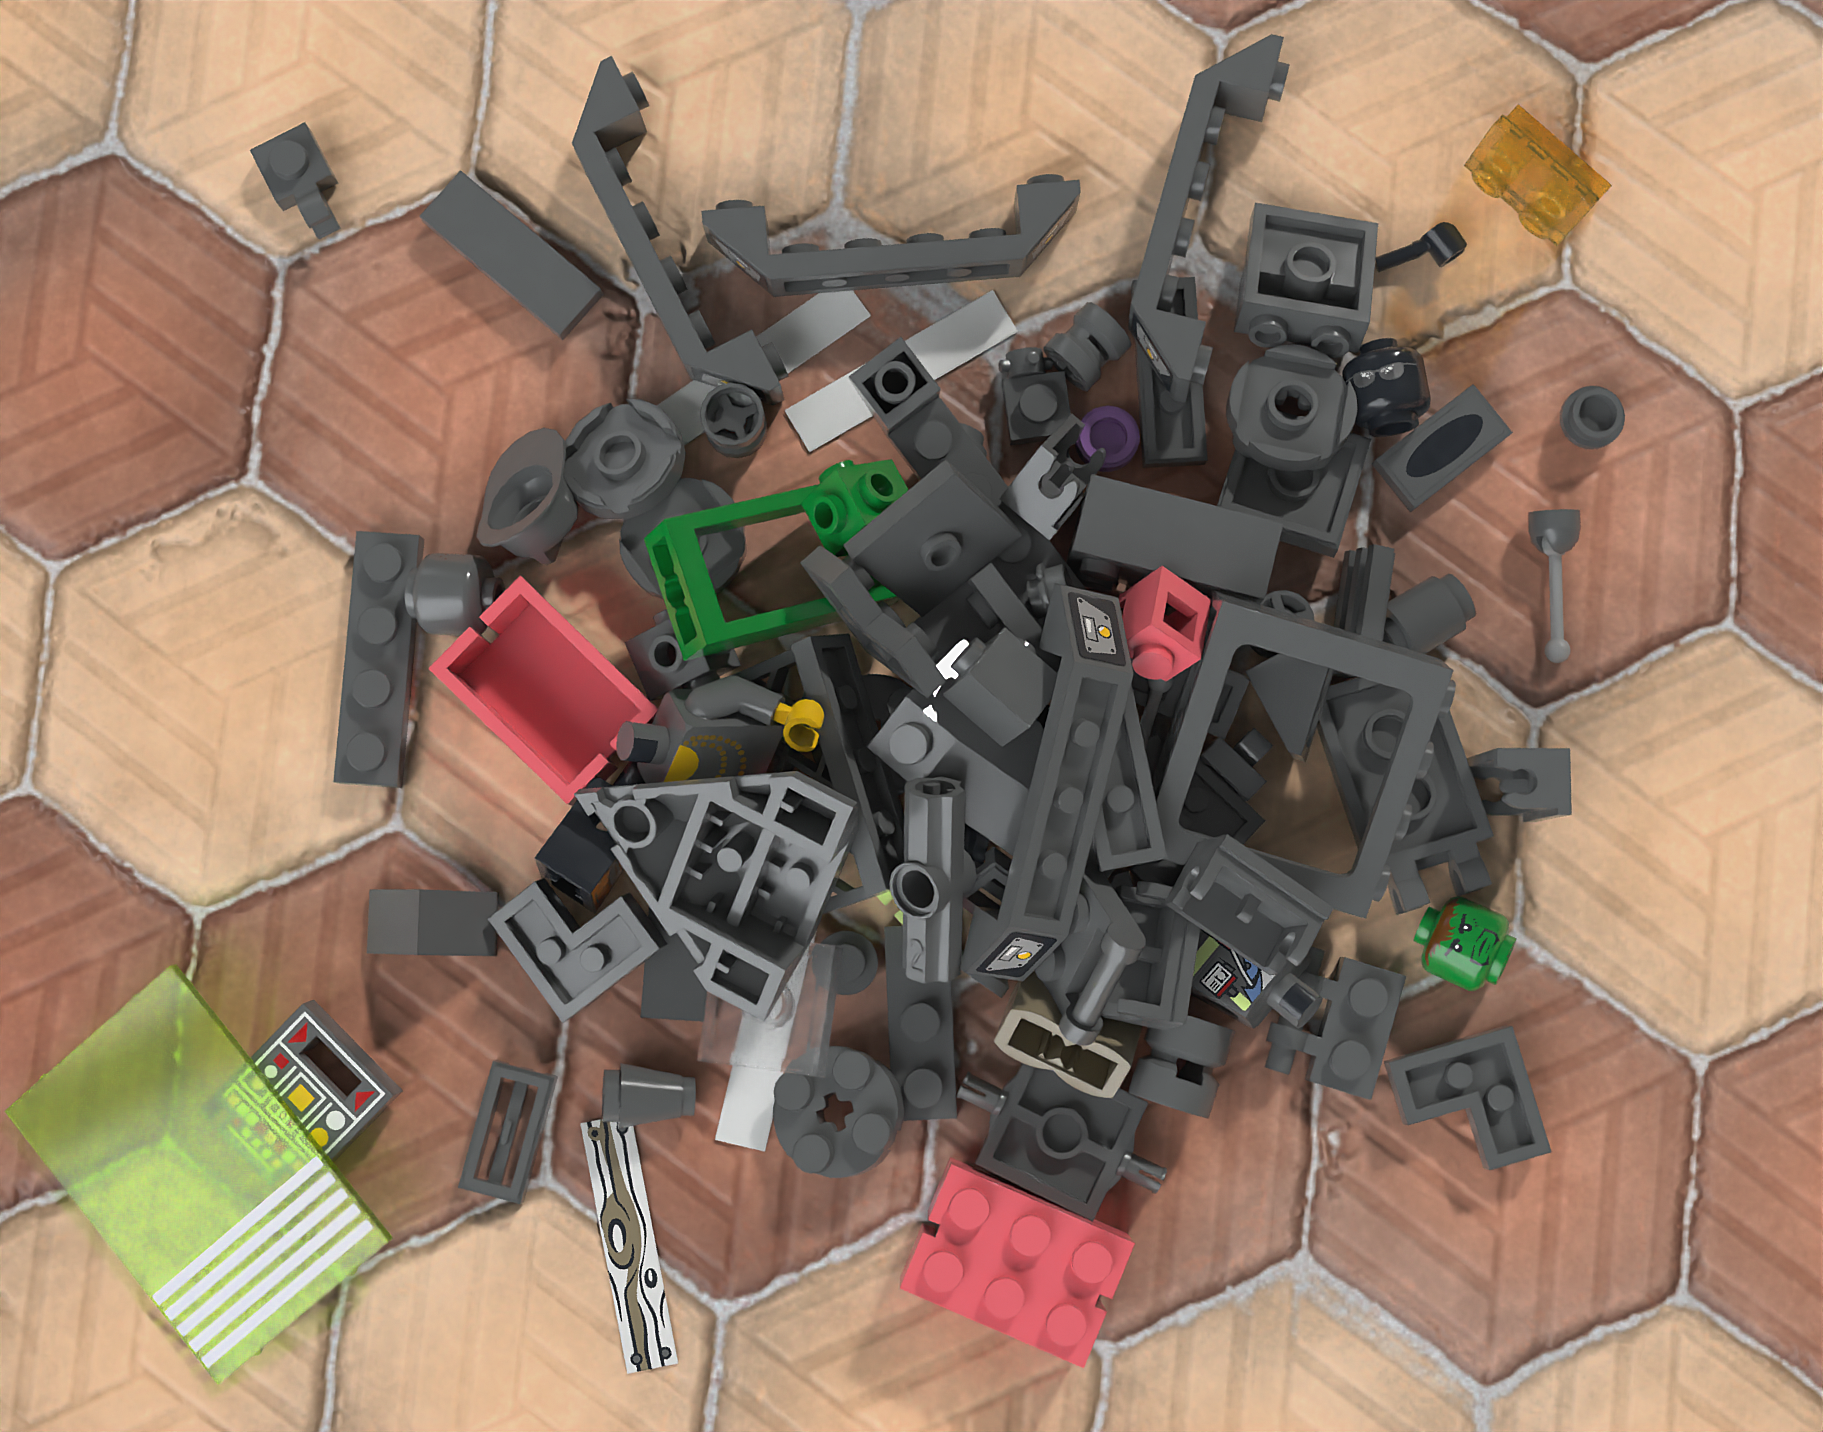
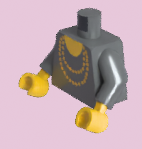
[616,675,824,784]

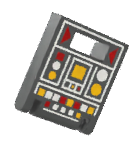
[200,1000,403,1203]

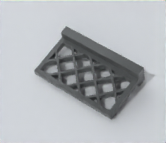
[732,633,904,914]

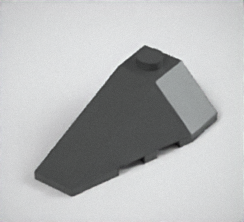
[867,637,1115,879]

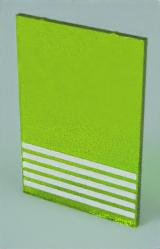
[4,964,393,1385]

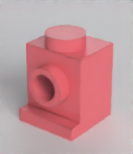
[1119,566,1211,682]

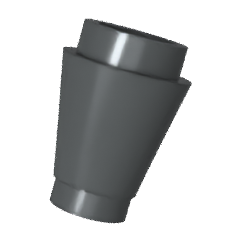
[602,1063,696,1129]

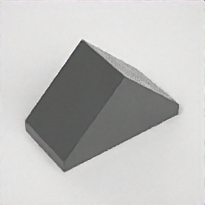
[1245,653,1334,762]
[367,889,499,956]

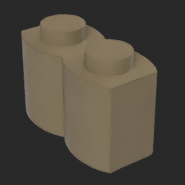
[994,970,1142,1098]

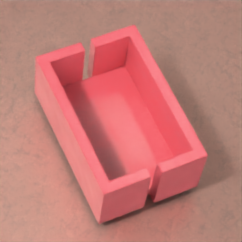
[428,576,658,806]
[900,1157,1135,1368]

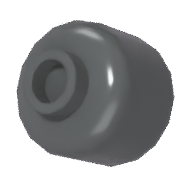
[405,553,505,636]

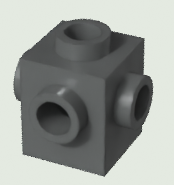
[624,609,741,701]

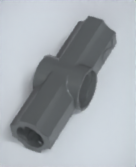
[889,776,977,984]

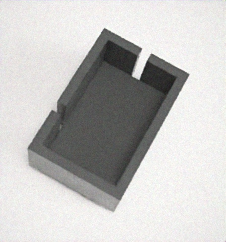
[1066,474,1284,607]

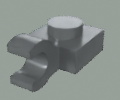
[250,122,341,240]

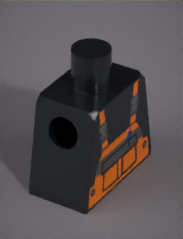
[535,761,645,914]

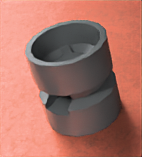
[1128,1015,1235,1119]

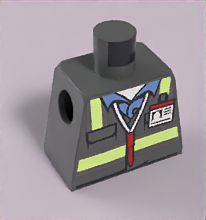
[1190,928,1323,1029]

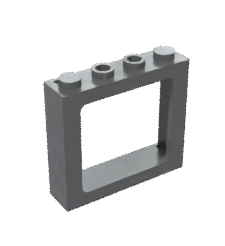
[1152,591,1456,919]

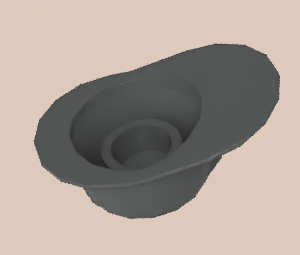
[477,428,578,565]

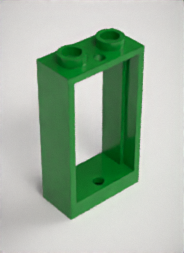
[644,484,901,661]

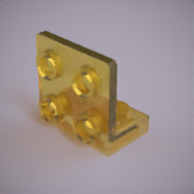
[1464,104,1612,246]

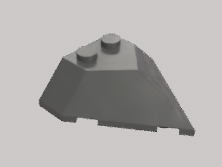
[574,771,858,1021]

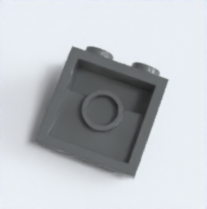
[1234,202,1378,358]

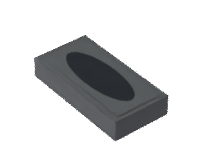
[1372,384,1513,513]

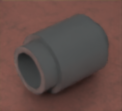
[1383,574,1476,654]

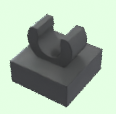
[1199,728,1273,801]

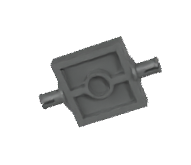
[956,1063,1167,1221]

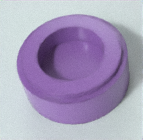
[1075,406,1140,472]

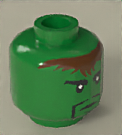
[1414,896,1517,991]

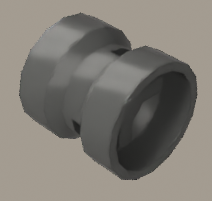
[1043,302,1132,392]
[700,383,768,459]

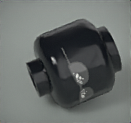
[1342,338,1431,437]

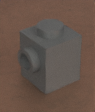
[942,628,1058,747]

